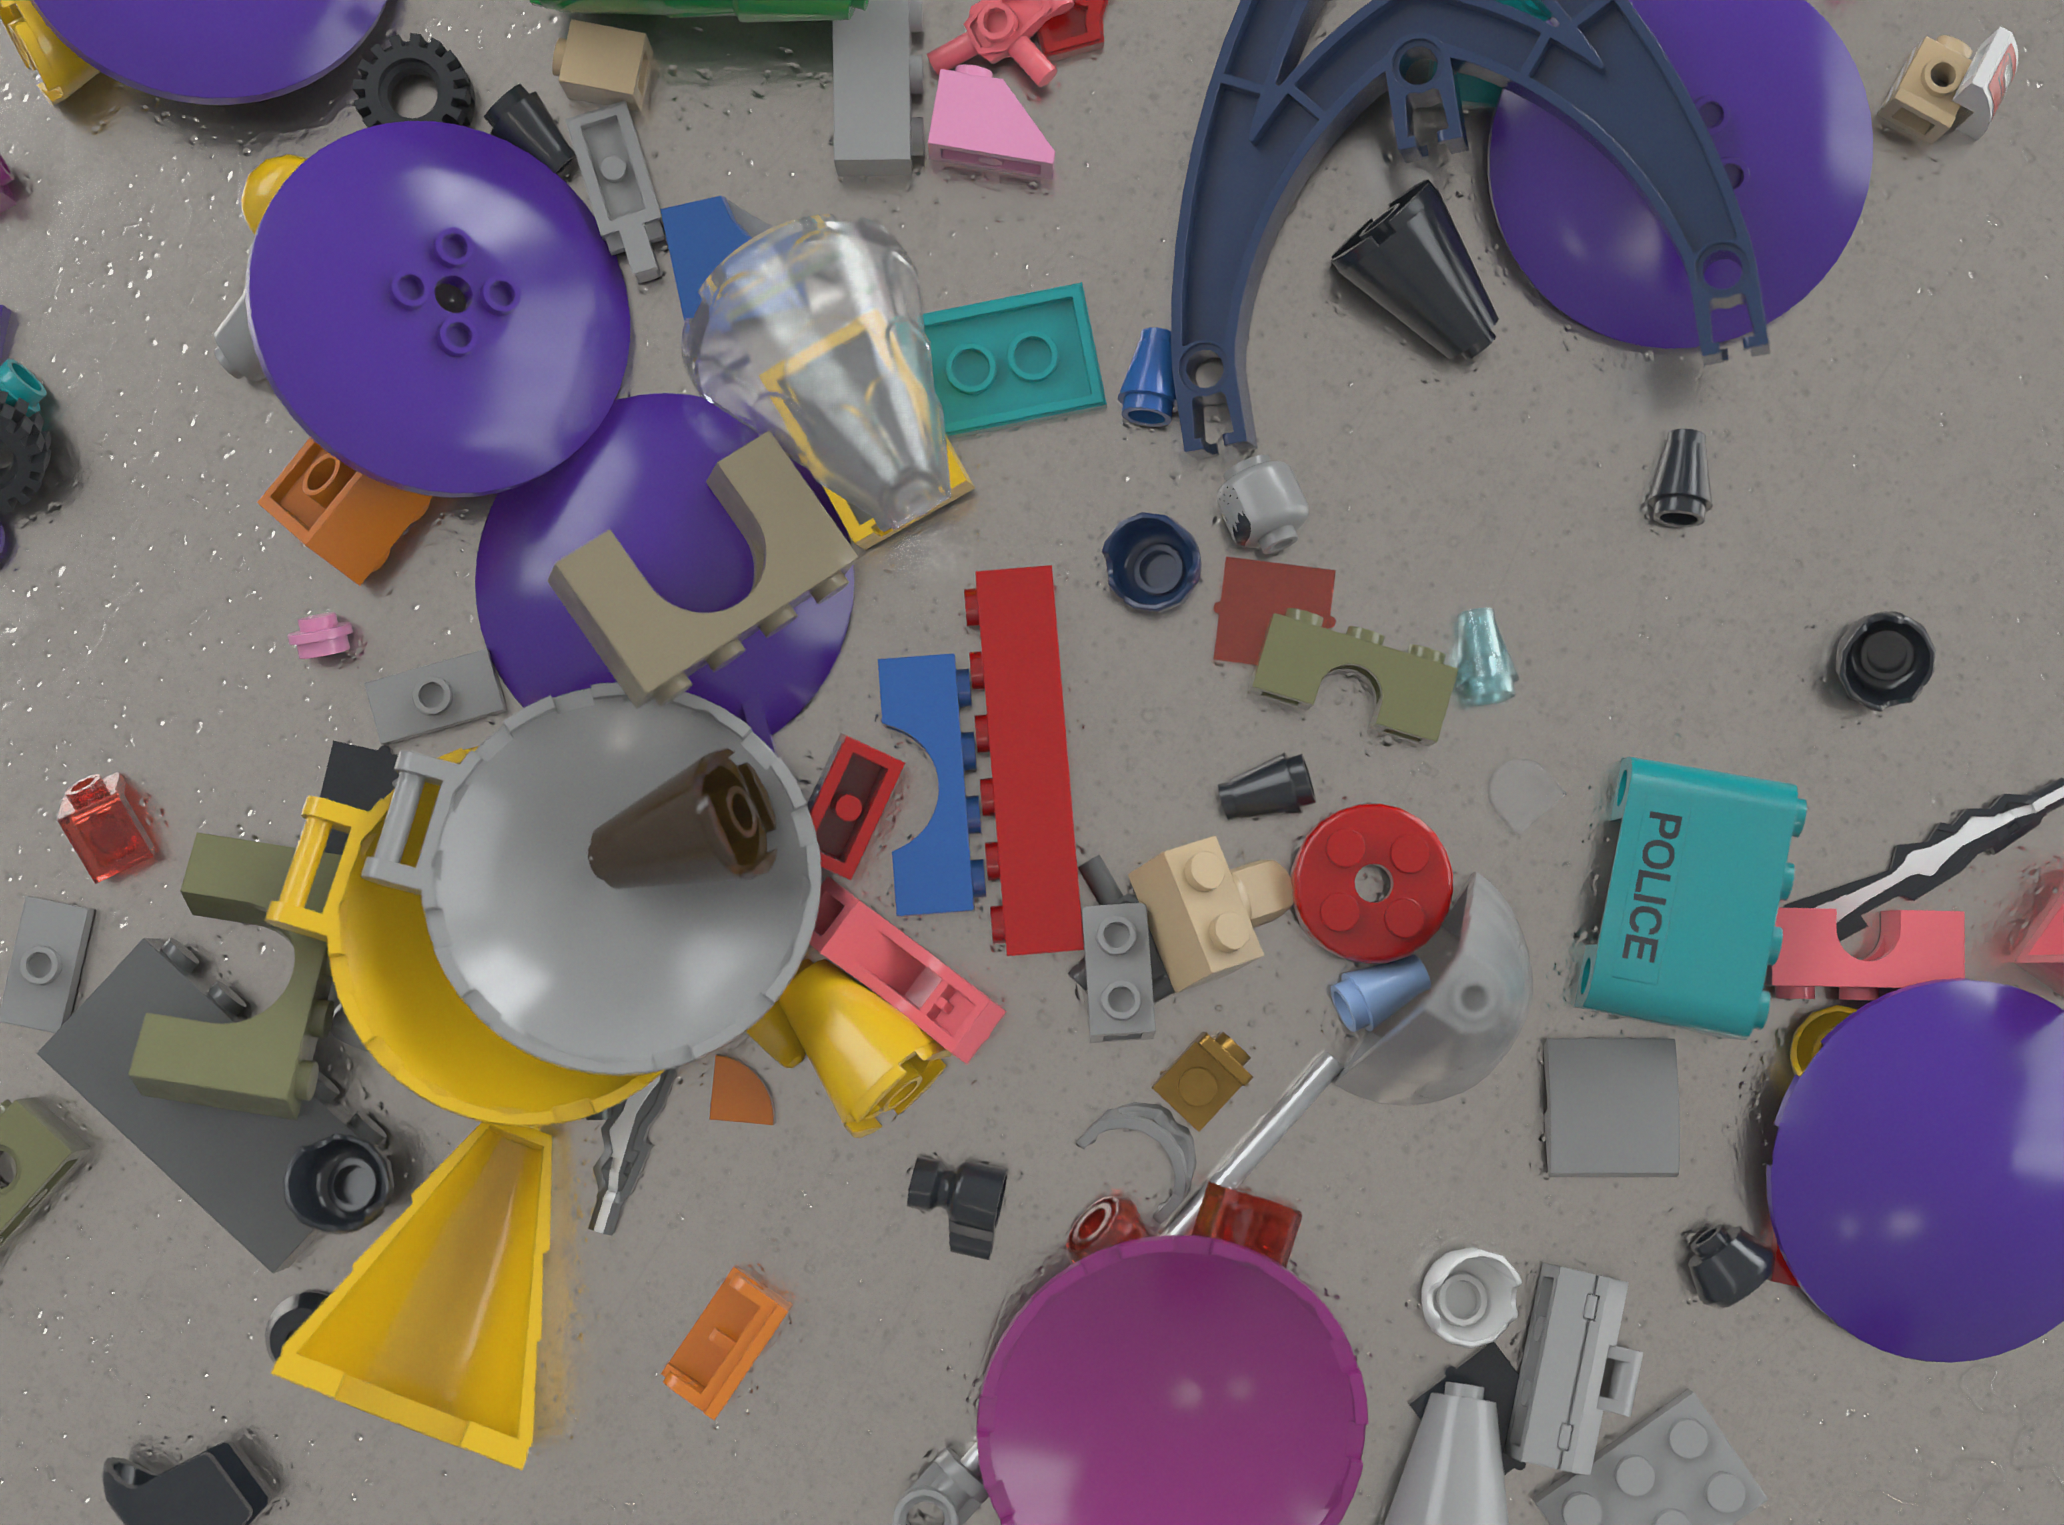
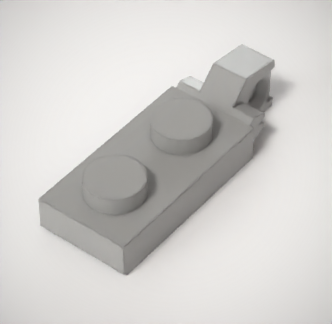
[565,101,666,284]

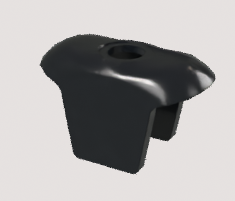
[102,1440,272,1525]

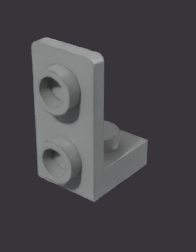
[1082,903,1156,1043]

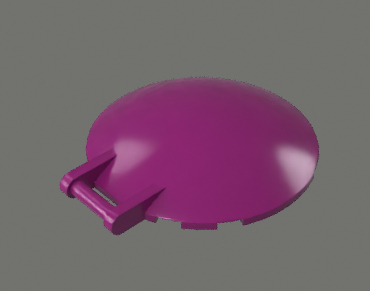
[976,1235,1369,1525]

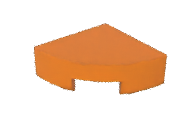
[709,1055,775,1125]

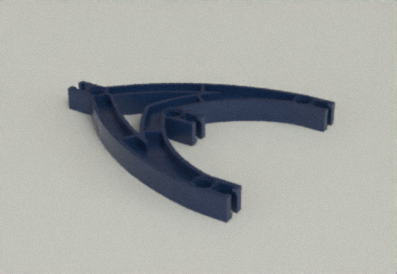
[1171,0,1770,459]

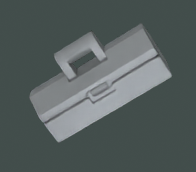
[1504,1263,1644,1475]

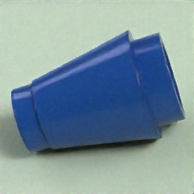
[1118,327,1178,427]

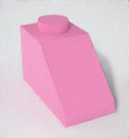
[928,65,1055,180]

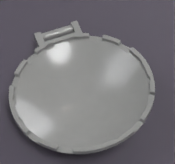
[361,683,821,1075]

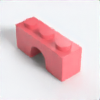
[1764,908,1965,1000]

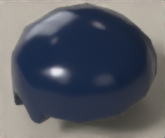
[1102,512,1202,613]

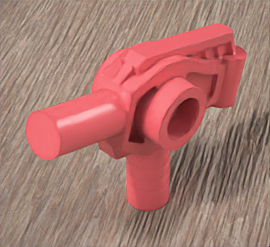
[927,0,1074,87]

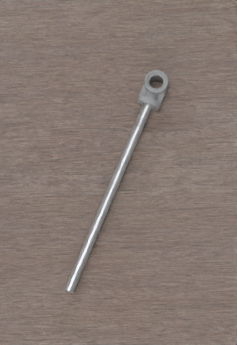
[892,1051,1344,1525]

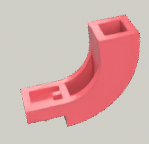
[809,876,1006,1064]

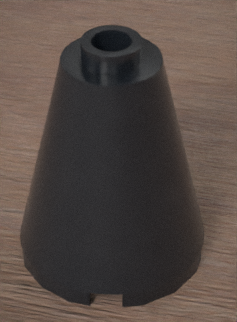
[1331,179,1499,360]

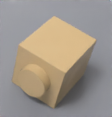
[552,19,653,112]

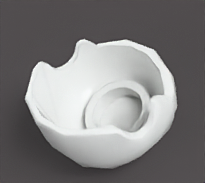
[1422,1247,1522,1349]

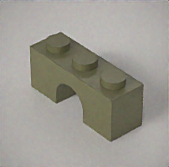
[1248,608,1459,746]

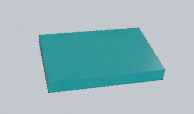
[897,282,1107,439]

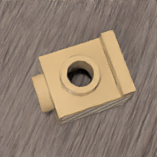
[1877,35,1972,144]

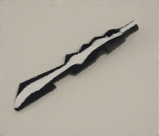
[1784,778,2064,942]

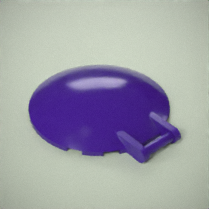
[475,393,855,758]
[1766,978,2064,1363]

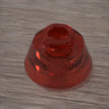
[1067,1196,1150,1265]

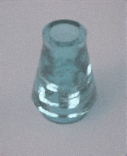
[1456,608,1519,706]

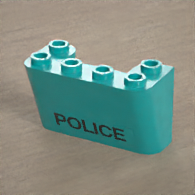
[1574,756,1807,1040]

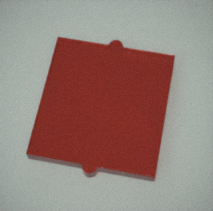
[1213,556,1336,666]

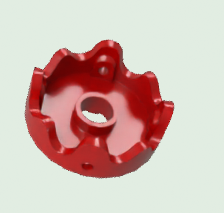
[1290,803,1453,964]

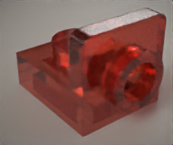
[57,772,155,884]
[1191,1181,1302,1268]

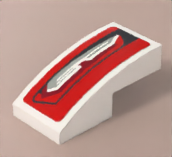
[1952,27,2018,141]

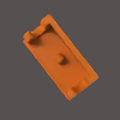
[661,1265,793,1421]

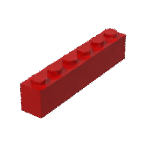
[964,565,1084,956]

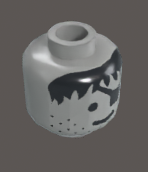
[1217,454,1309,554]

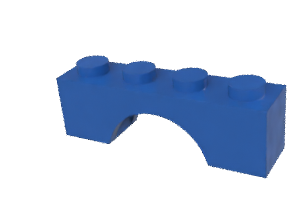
[878,653,986,917]

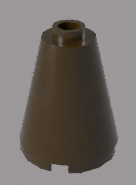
[588,748,777,889]

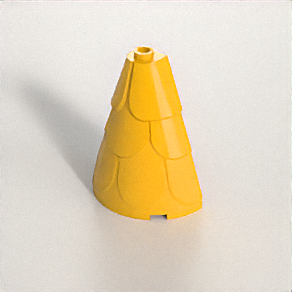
[271,1122,552,1470]

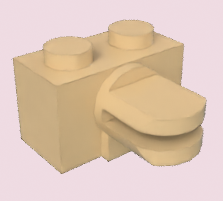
[1128,835,1294,993]

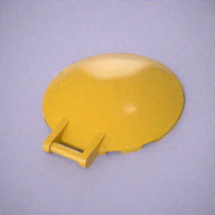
[265,746,665,1127]

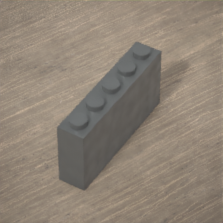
[36,938,393,1274]

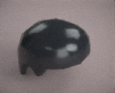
[1835,611,1936,712]
[283,1133,394,1235]

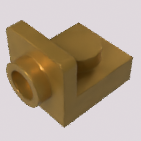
[1151,1032,1253,1132]

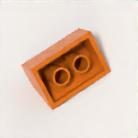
[257,437,433,586]

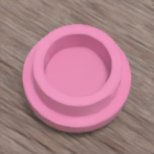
[287,612,353,659]

